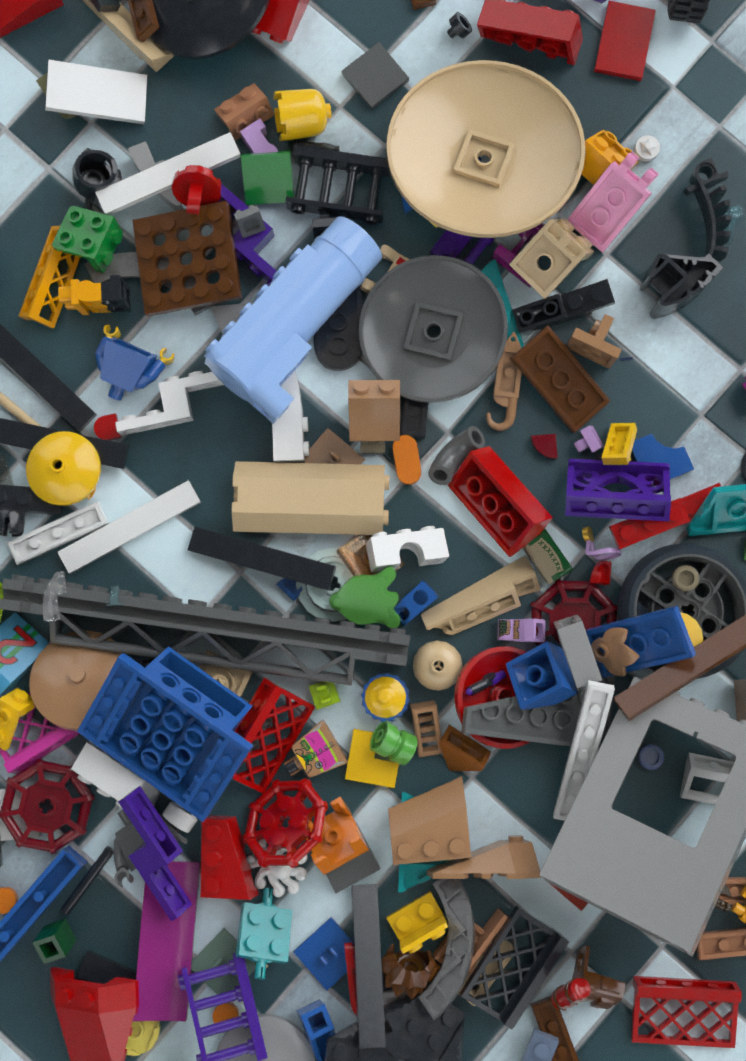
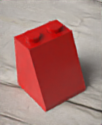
[252,0,310,44]

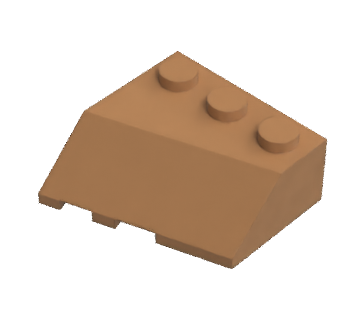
[388,776,471,865]

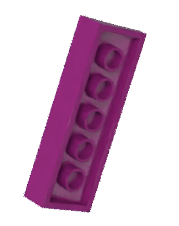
[133,860,201,1022]

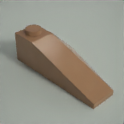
[427,835,541,879]

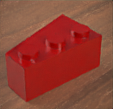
[200,815,259,900]

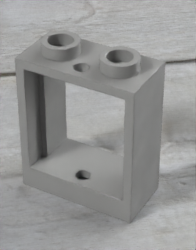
[553,614,602,690]

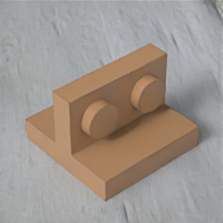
[566,314,622,369]

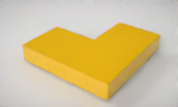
[345,729,399,788]

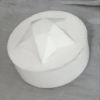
[634,135,660,162]

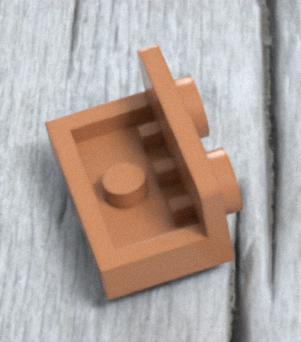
[214,83,274,140]

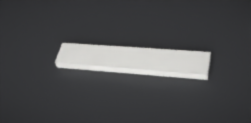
[95,132,241,215]
[58,480,201,574]
[553,680,615,821]

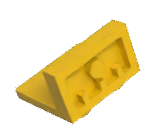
[387,891,448,954]

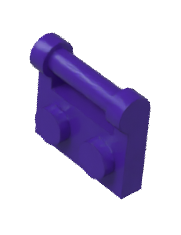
[430,230,494,265]

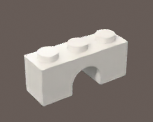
[366,526,449,573]

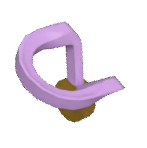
[582,526,622,561]

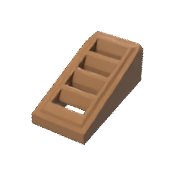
[410,700,442,757]

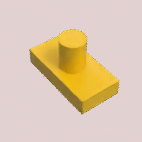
[602,423,637,465]

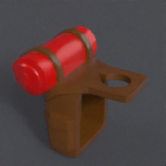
[551,945,625,1011]

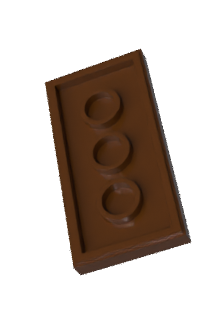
[510,325,611,433]

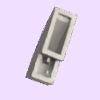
[128,141,184,211]

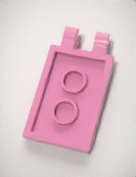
[567,152,659,252]

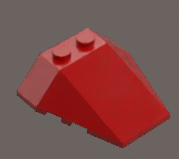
[50,967,139,1061]

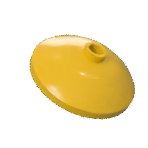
[26,431,101,506]

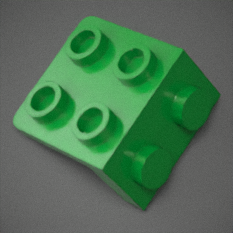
[52,206,123,273]

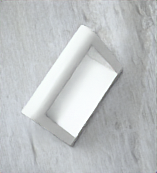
[680,753,734,805]

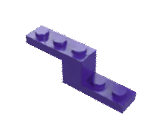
[218,184,277,286]
[118,786,192,921]

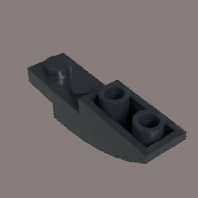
[512,279,615,333]

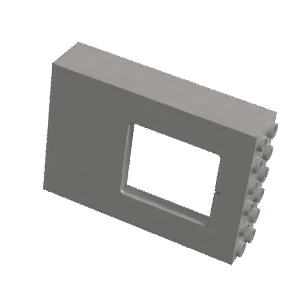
[539,676,746,957]

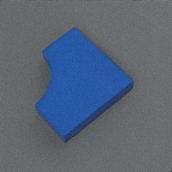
[631,434,694,487]

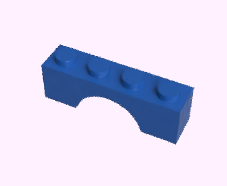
[296,999,335,1061]

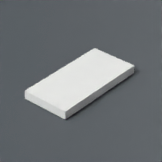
[45,60,147,124]

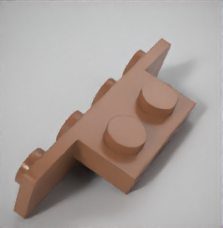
[432,908,508,976]

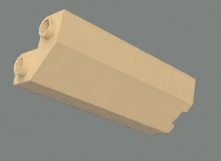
[232,461,389,535]

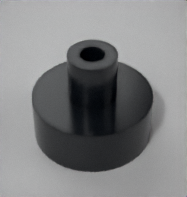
[447,12,472,39]

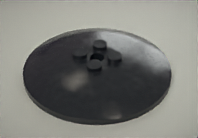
[150,0,270,59]

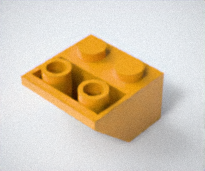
[581,129,639,185]

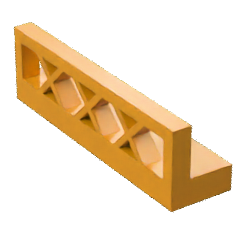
[18,225,80,328]

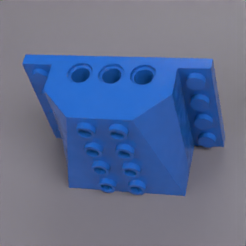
[77,646,254,822]

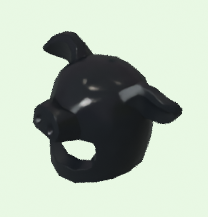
[72,148,122,210]

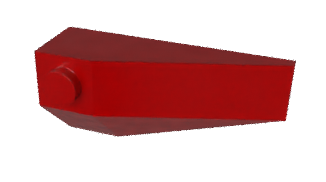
[0,0,64,38]

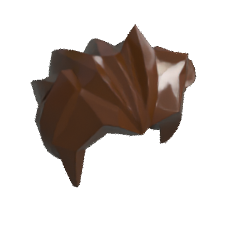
[381,944,441,999]

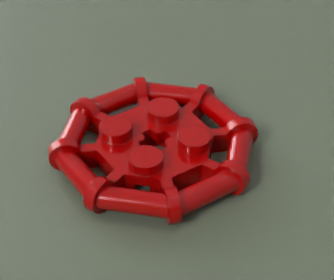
[242,778,328,868]

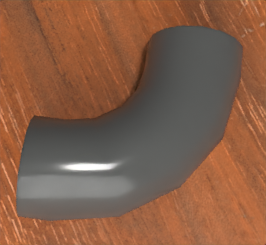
[428,426,485,485]

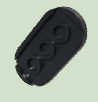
[314,286,362,371]

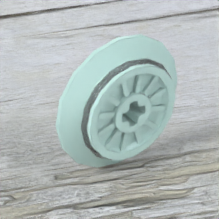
[296,547,369,622]

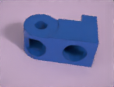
[394,580,439,627]

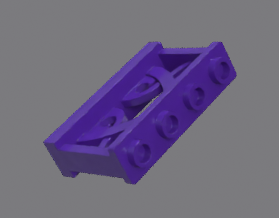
[565,459,671,521]

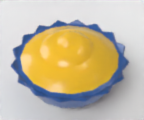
[361,673,410,722]

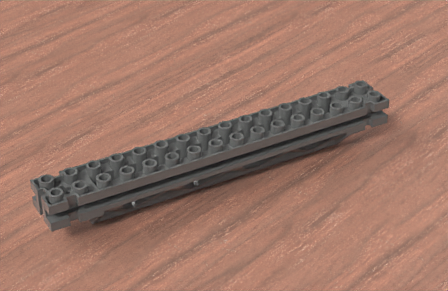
[0,575,410,685]

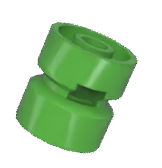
[370,721,418,766]

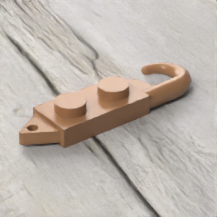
[486,332,522,431]

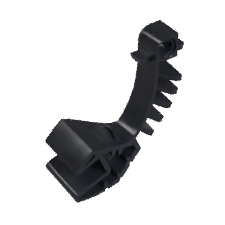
[640,158,732,319]

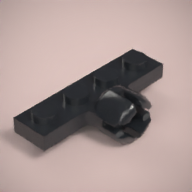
[0,484,63,537]

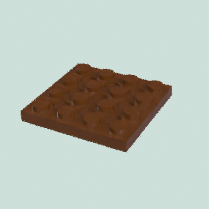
[132,201,242,317]

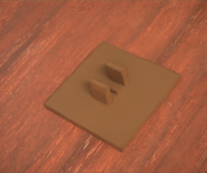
[305,428,365,464]

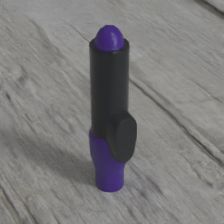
[466,670,506,696]

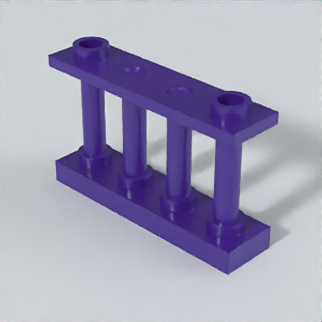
[178,952,268,1061]

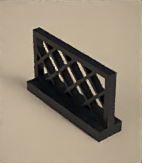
[459,906,569,1030]

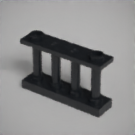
[285,145,390,225]

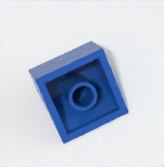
[506,641,578,710]

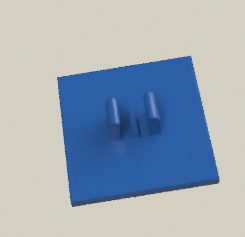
[293,917,354,991]

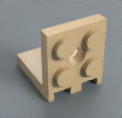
[509,218,594,299]

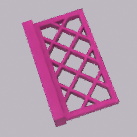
[0,692,80,774]

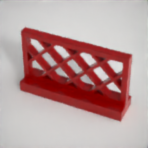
[232,677,315,793]
[631,976,742,1048]

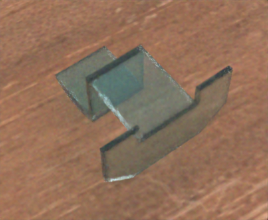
[105,586,123,606]

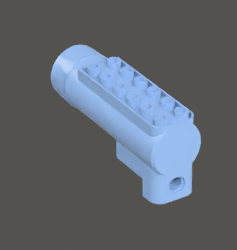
[204,217,382,424]

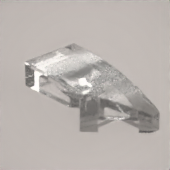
[43,571,67,621]

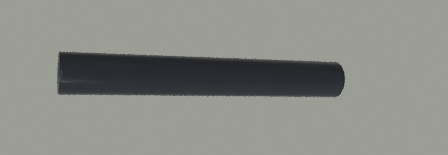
[61,846,114,915]

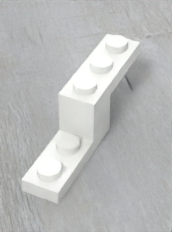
[115,371,224,436]

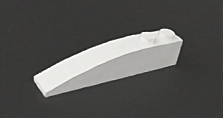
[272,371,309,463]

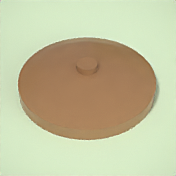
[29,631,125,731]

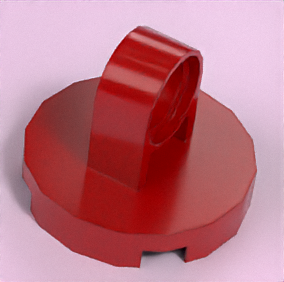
[171,165,222,215]

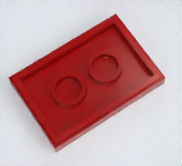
[594,1,656,81]

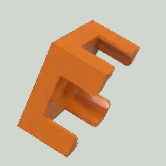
[306,797,369,875]

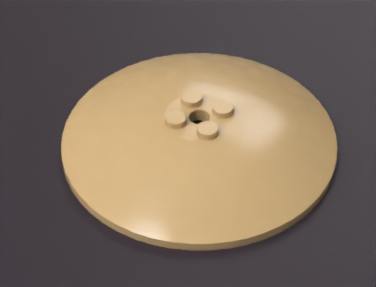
[387,60,585,238]

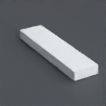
[7,501,109,565]

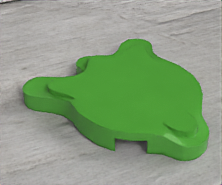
[329,566,401,628]

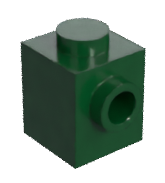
[32,918,77,964]

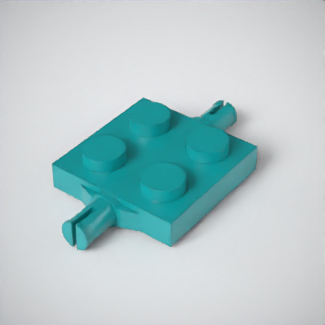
[236,888,293,980]

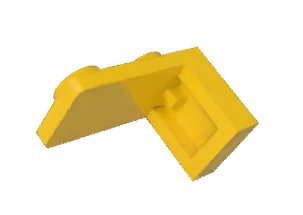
[0,688,35,751]

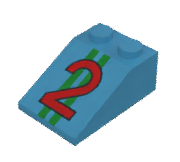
[0,612,50,698]

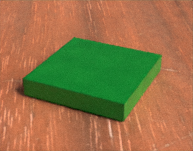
[241,151,294,205]

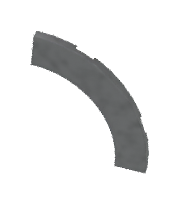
[84,252,217,316]
[418,879,475,1020]

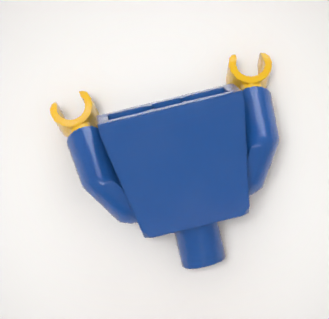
[95,325,174,400]

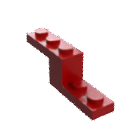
[609,483,721,550]

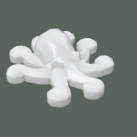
[247,839,308,897]

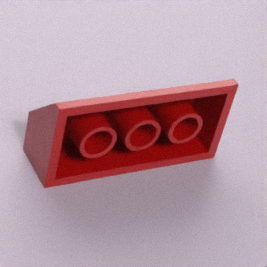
[447,446,553,557]

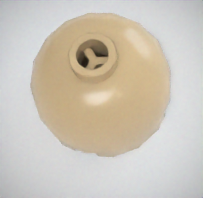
[413,640,463,691]

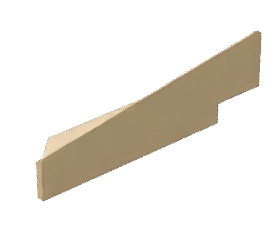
[82,0,174,72]
[421,556,541,635]

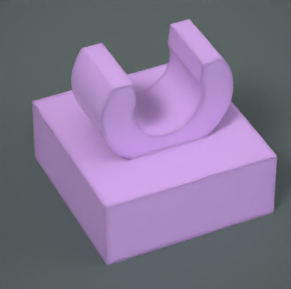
[574,426,605,452]

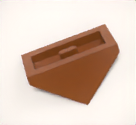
[439,724,491,771]

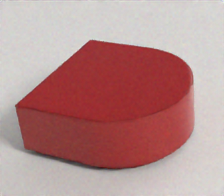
[94,413,122,441]

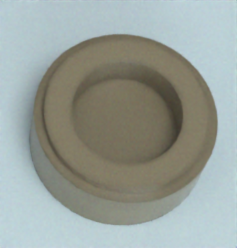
[671,565,699,592]

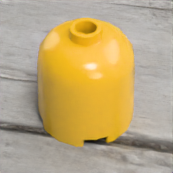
[273,89,331,141]

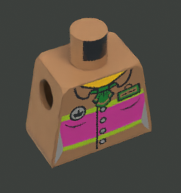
[284,719,348,778]

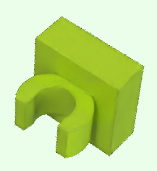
[308,681,341,710]

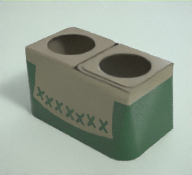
[522,529,573,585]

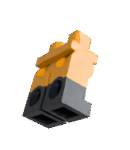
[58,275,131,315]

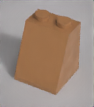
[348,380,400,441]

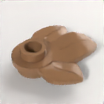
[591,627,639,676]

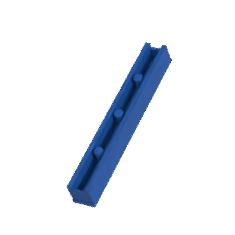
[0,845,88,963]

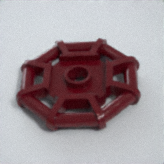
[530,579,617,648]
[0,758,95,855]

